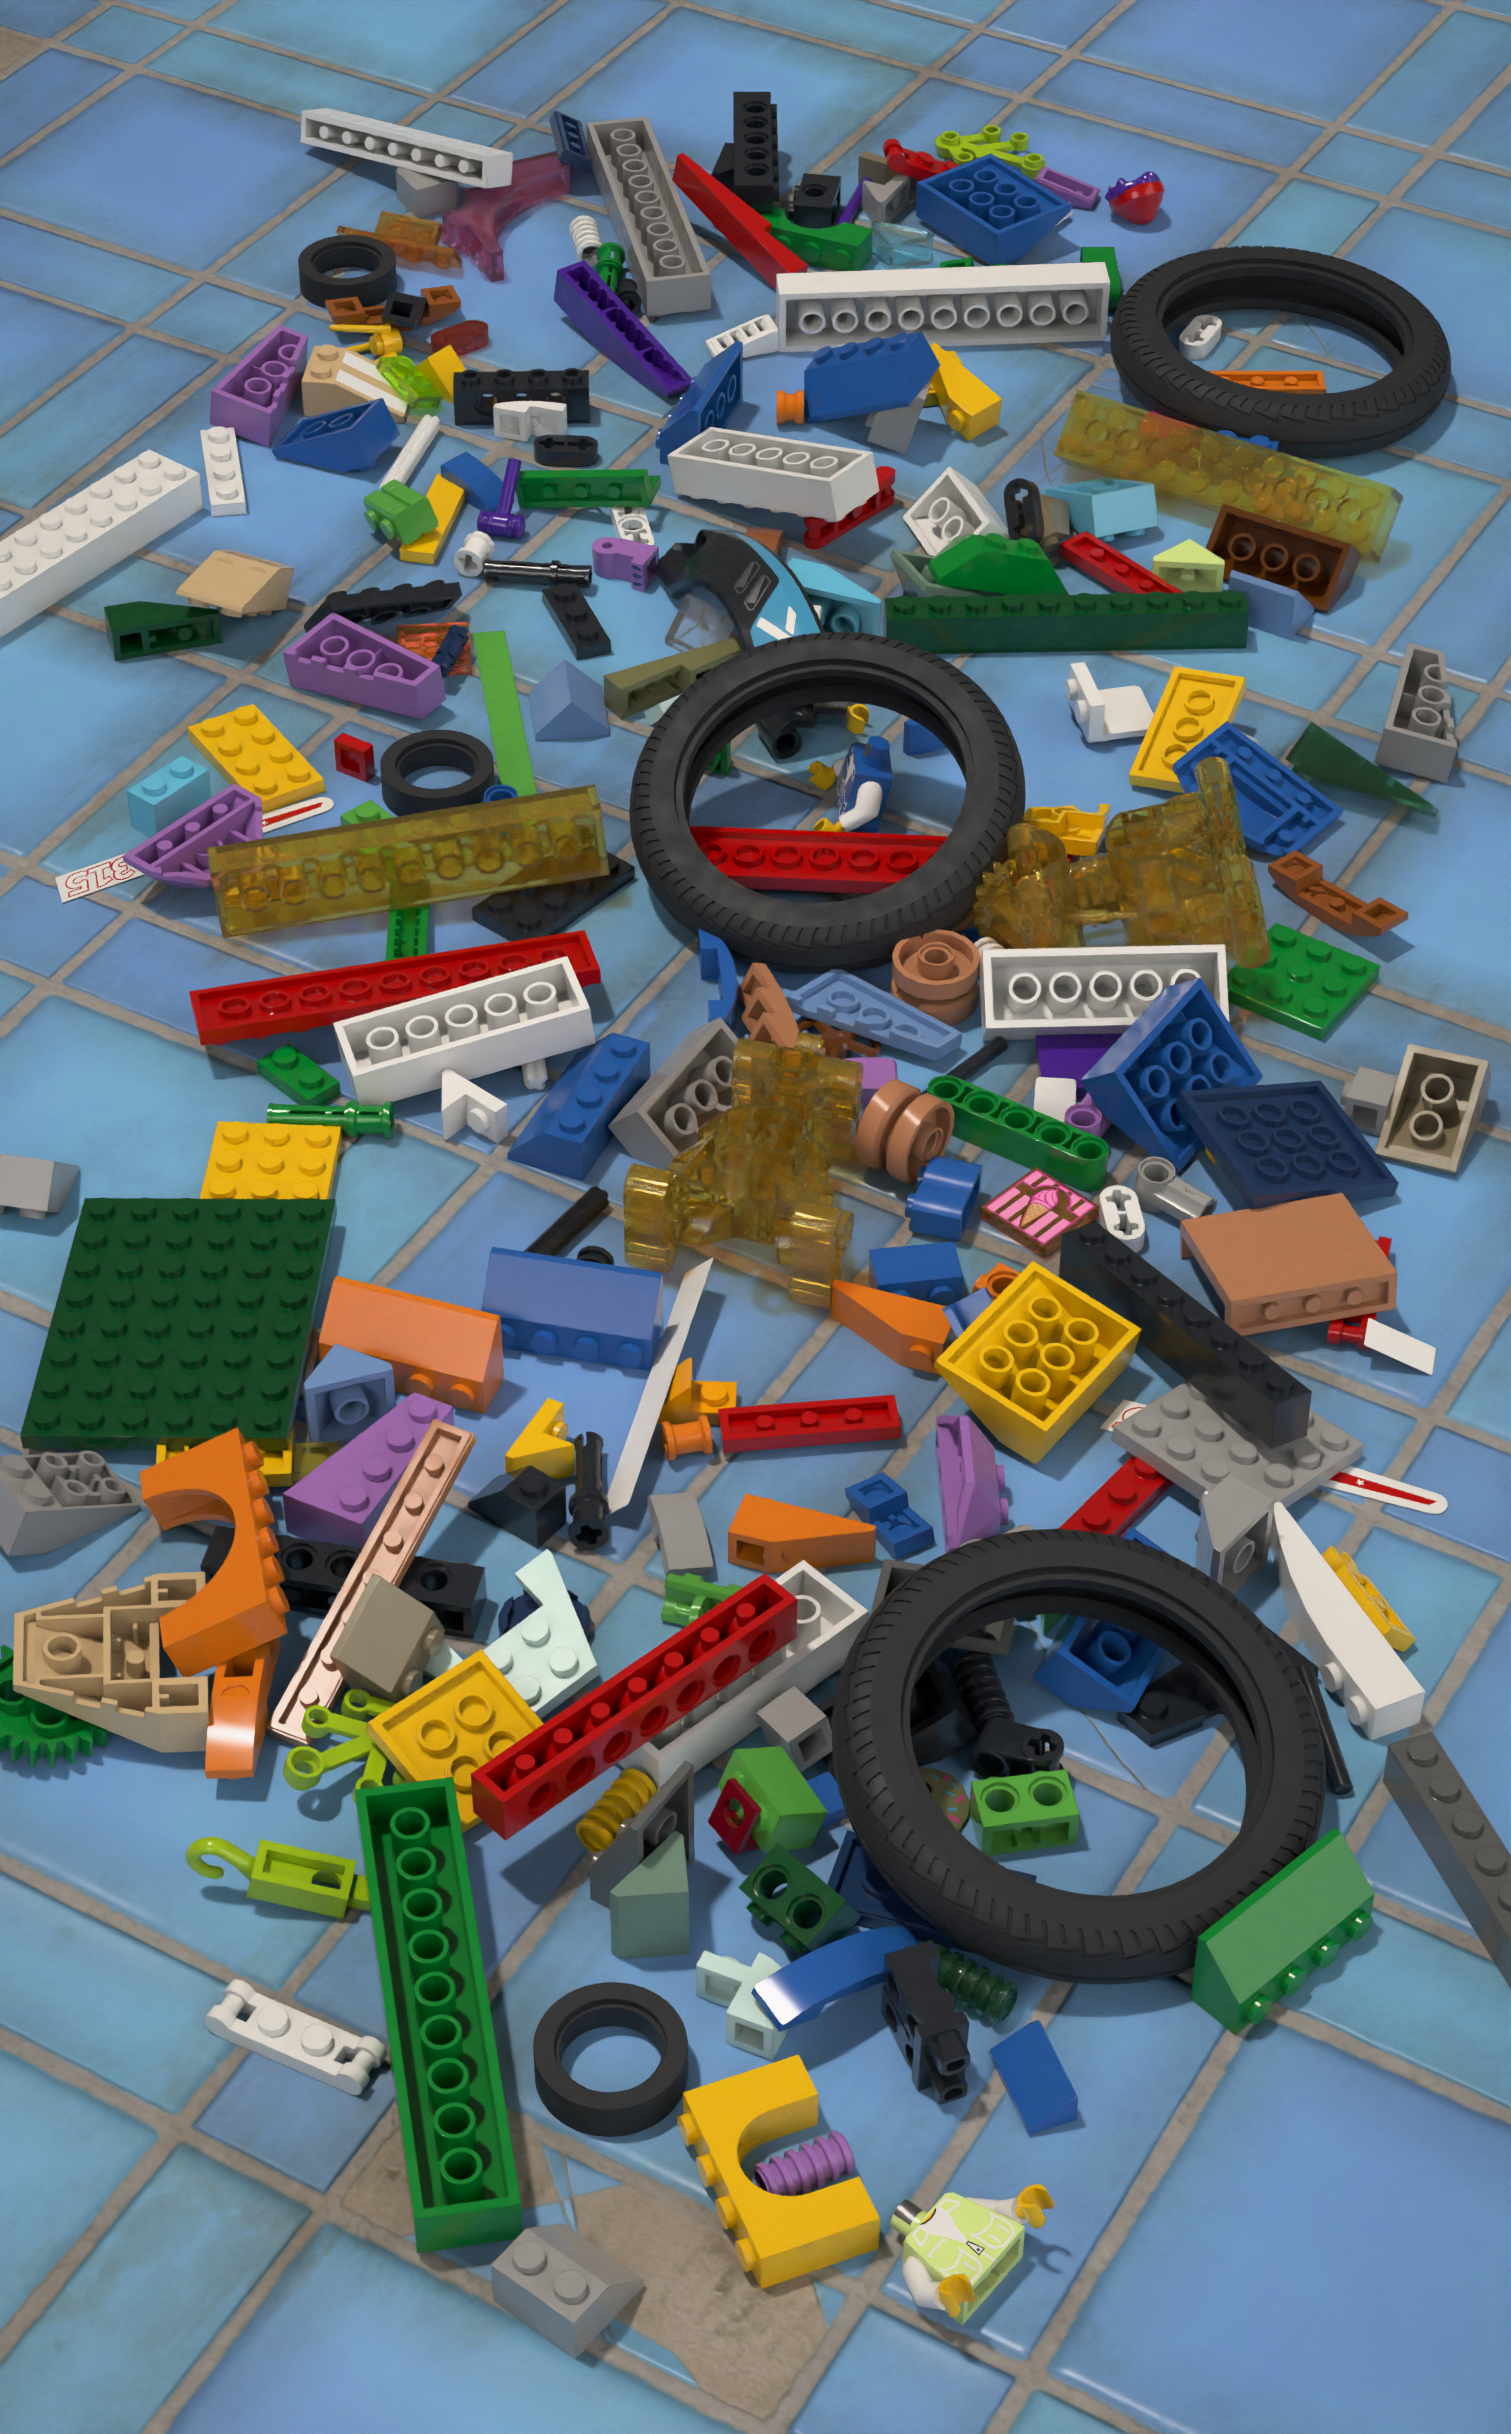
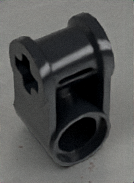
[969,1717,1064,1779]

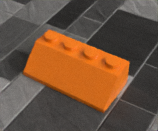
[318,1276,504,1414]

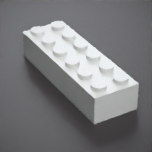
[667,427,879,522]
[979,944,1229,1041]
[333,956,596,1105]
[618,1560,869,1790]

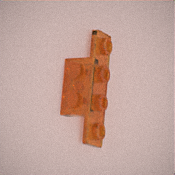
[336,211,463,269]

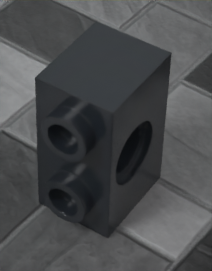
[788,173,841,229]

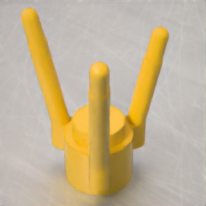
[329,323,403,365]

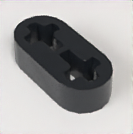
[533,435,599,467]
[1004,478,1044,543]

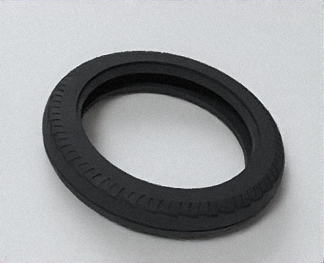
[1110,246,1451,459]
[629,632,1026,974]
[832,1529,1326,1985]

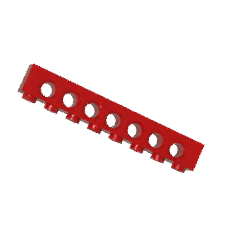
[471,1573,798,1841]

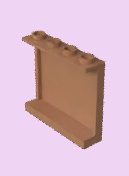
[1180,1193,1397,1336]

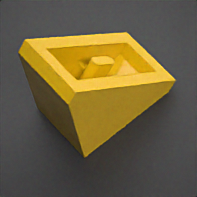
[405,345,466,404]

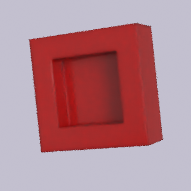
[334,733,375,782]

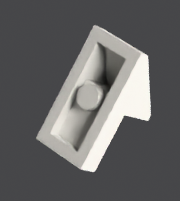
[442,1068,508,1143]

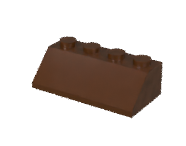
[1205,504,1361,613]

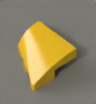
[1019,804,1110,856]

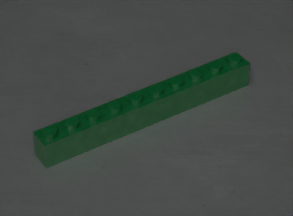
[883,590,1249,654]

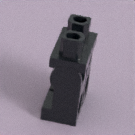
[881,1940,970,2104]

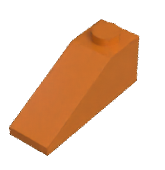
[831,1279,957,1375]

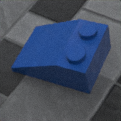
[272,398,400,472]

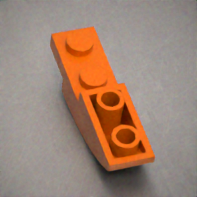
[205,1637,281,1780]

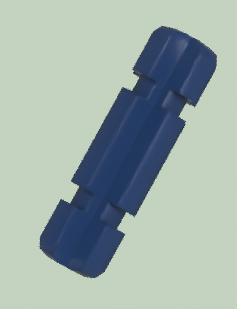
[431,624,469,678]

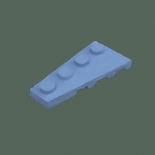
[786,969,962,1061]

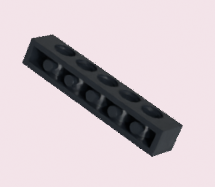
[733,92,779,214]
[200,1526,487,1639]

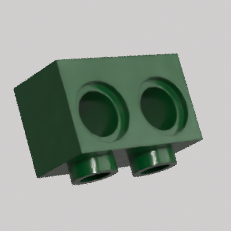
[738,1842,862,1957]

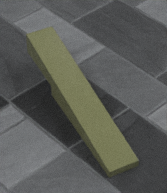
[604,636,743,720]

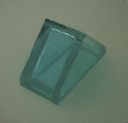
[871,220,934,270]

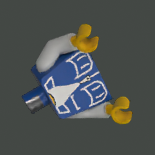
[808,736,893,833]

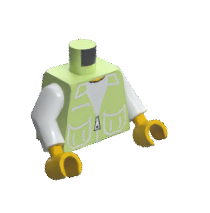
[890,2184,1055,2326]

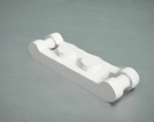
[204,1979,388,2095]

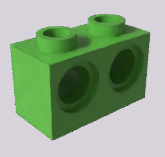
[969,1769,1079,1856]

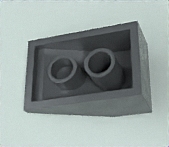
[587,1761,695,1909]

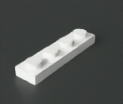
[200,426,247,517]

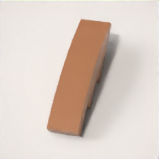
[737,963,806,1096]

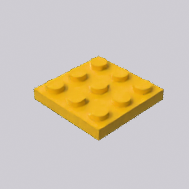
[200,1121,342,1199]
[366,1649,544,1834]

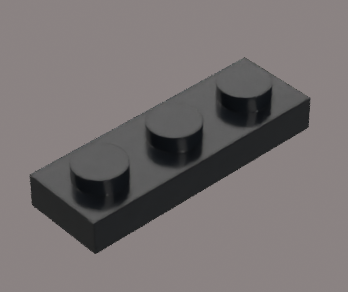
[542,583,611,660]

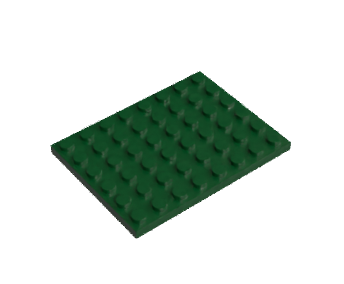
[20,1197,337,1451]

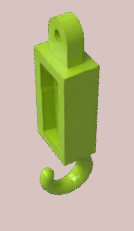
[185,1837,369,1919]

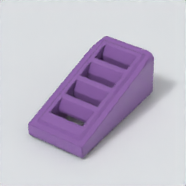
[1035,166,1101,209]

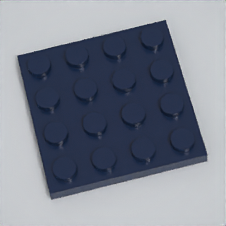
[1175,1081,1399,1209]

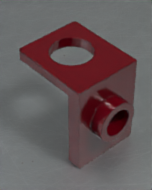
[708,1778,762,1855]

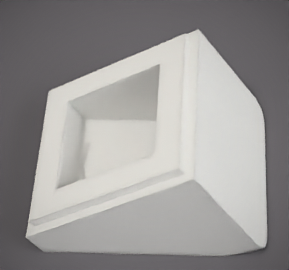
[1034,1077,1077,1122]

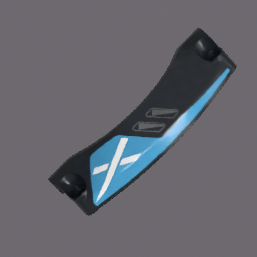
[656,529,848,759]

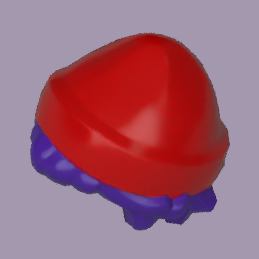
[1105,171,1165,225]

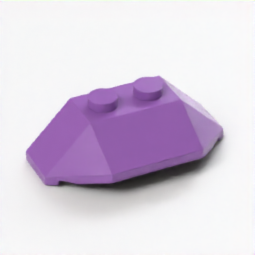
[123,783,263,890]
[935,1415,1008,1553]

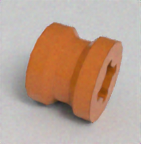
[776,390,804,425]

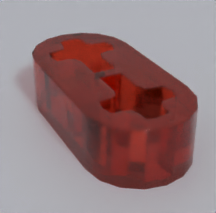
[431,320,489,357]

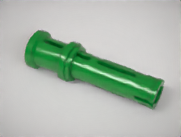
[595,242,625,294]
[267,1100,395,1139]

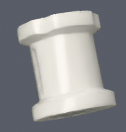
[453,531,495,577]

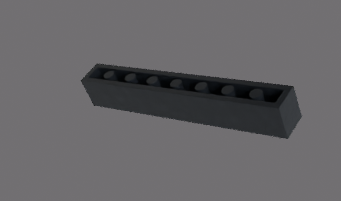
[1059,1222,1312,1449]

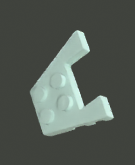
[423,1549,600,1719]

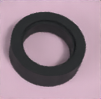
[298,235,397,309]
[380,730,495,825]
[533,1982,688,2137]

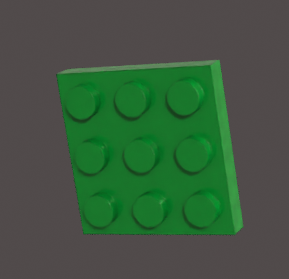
[1227,923,1380,1041]

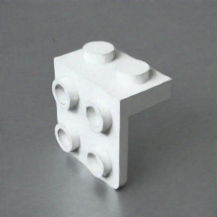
[1064,662,1154,743]

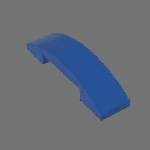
[698,928,737,1033]
[751,1926,920,2032]

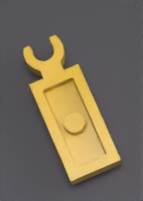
[1321,1545,1416,1653]

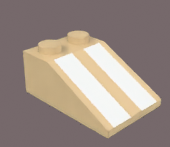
[301,344,415,423]

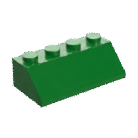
[1191,1828,1374,2036]

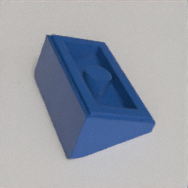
[989,2020,1078,2135]

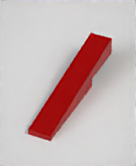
[672,153,808,290]

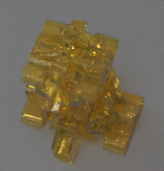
[973,756,1271,969]
[623,1032,863,1310]

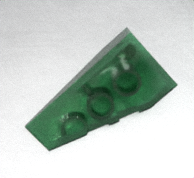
[1285,721,1439,817]

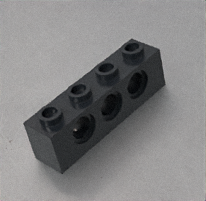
[453,368,590,425]

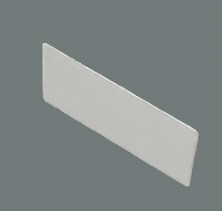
[1364,1318,1436,1375]

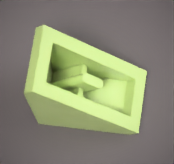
[1152,539,1225,592]

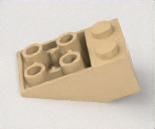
[176,550,294,618]

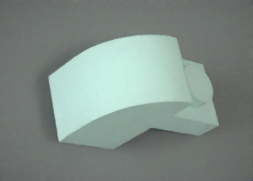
[696,1950,788,2060]

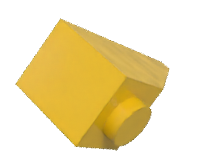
[930,342,1002,441]

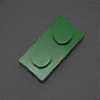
[257,1043,341,1105]

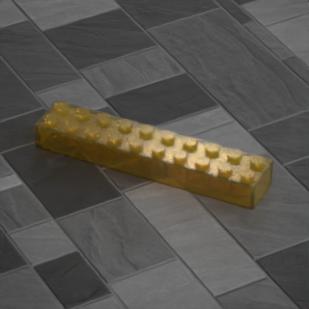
[1053,390,1404,563]
[207,784,610,939]

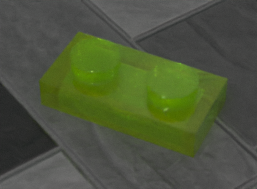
[376,355,443,409]

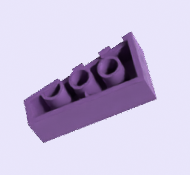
[210,325,308,447]
[283,612,446,720]
[283,1392,454,1548]

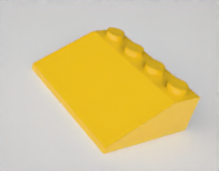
[934,1261,1141,1465]

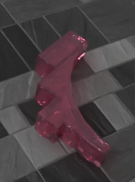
[439,151,570,283]

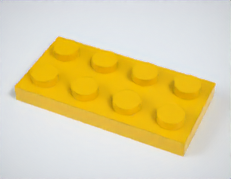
[1129,666,1247,794]
[187,704,325,814]

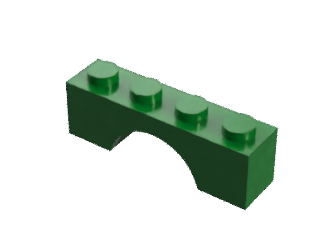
[760,206,873,271]

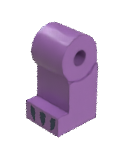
[592,537,659,592]

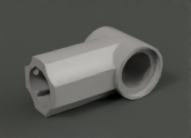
[1134,1156,1217,1220]

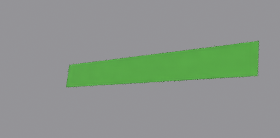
[472,630,538,804]

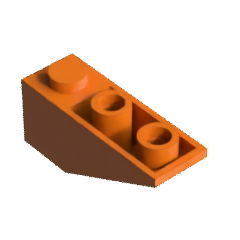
[728,1493,876,1574]

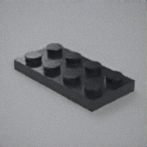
[472,835,635,941]

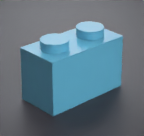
[127,755,212,838]

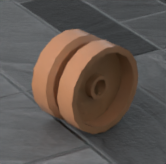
[891,929,980,1026]
[855,1079,954,1186]

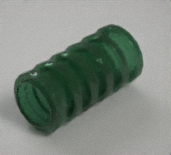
[936,1944,1018,2024]

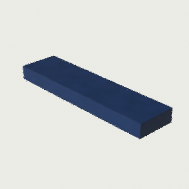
[549,110,592,173]

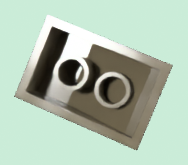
[1375,1043,1492,1175]

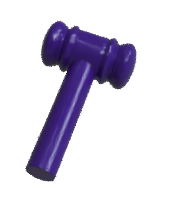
[477,458,526,539]

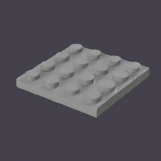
[1111,1381,1364,1508]

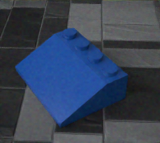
[916,153,1072,265]
[1080,978,1263,1173]

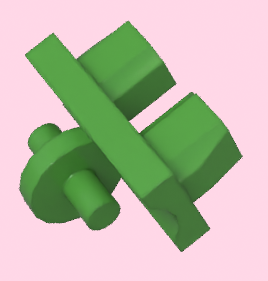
[661,1573,743,1626]

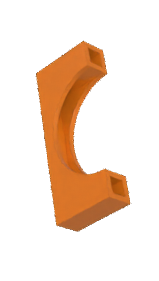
[139,1427,290,1677]

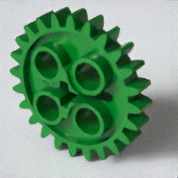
[0,1645,115,1767]

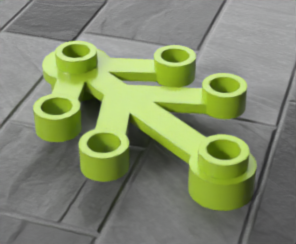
[935,125,1046,181]
[283,1689,408,1804]

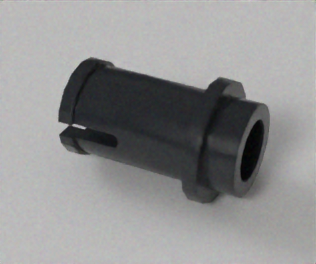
[617,278,641,313]

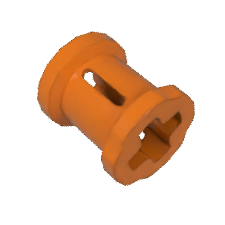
[660,1415,713,1461]

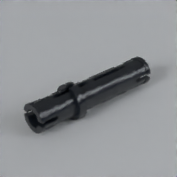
[483,559,593,589]

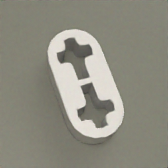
[1178,314,1222,360]
[1099,1185,1145,1253]

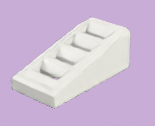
[705,314,779,358]

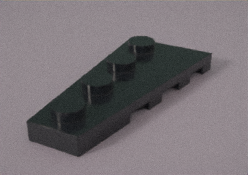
[304,580,462,633]
[1117,1626,1319,1747]

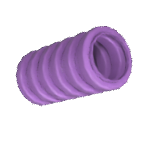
[754,2130,855,2196]

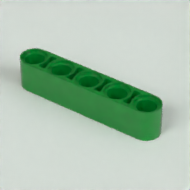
[927,1075,1109,1191]

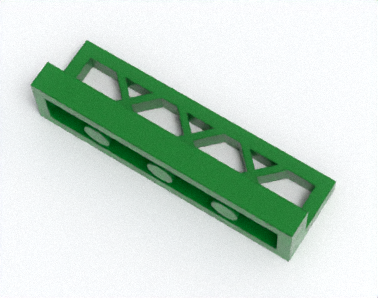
[516,469,662,508]

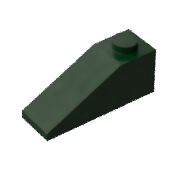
[104,601,222,661]

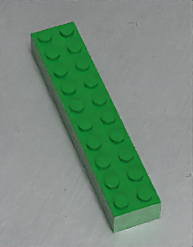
[355,1777,522,2254]

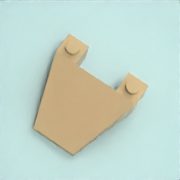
[13,1572,209,1753]

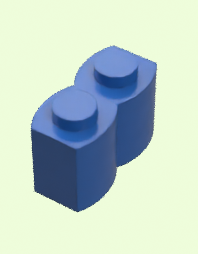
[905,1155,982,1241]

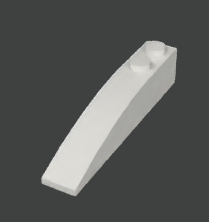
[1270,1501,1425,1741]

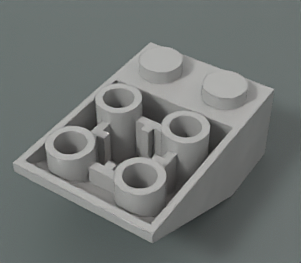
[0,1451,140,1556]

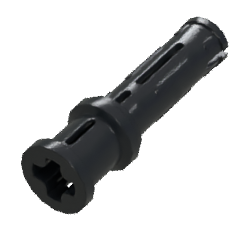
[568,1431,609,1550]

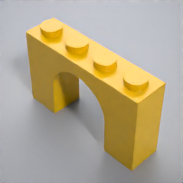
[677,2054,880,2289]

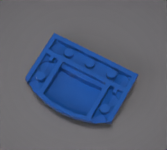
[1172,721,1344,857]

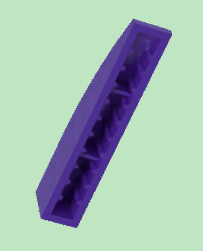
[554,260,692,397]

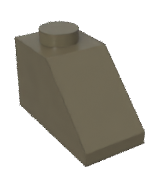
[1020,494,1069,553]

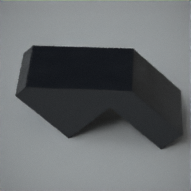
[381,292,427,330]

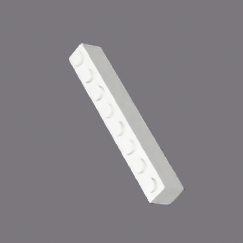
[300,108,513,189]

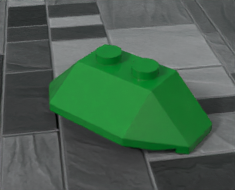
[928,533,1069,596]

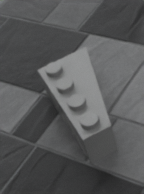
[1374,642,1457,783]

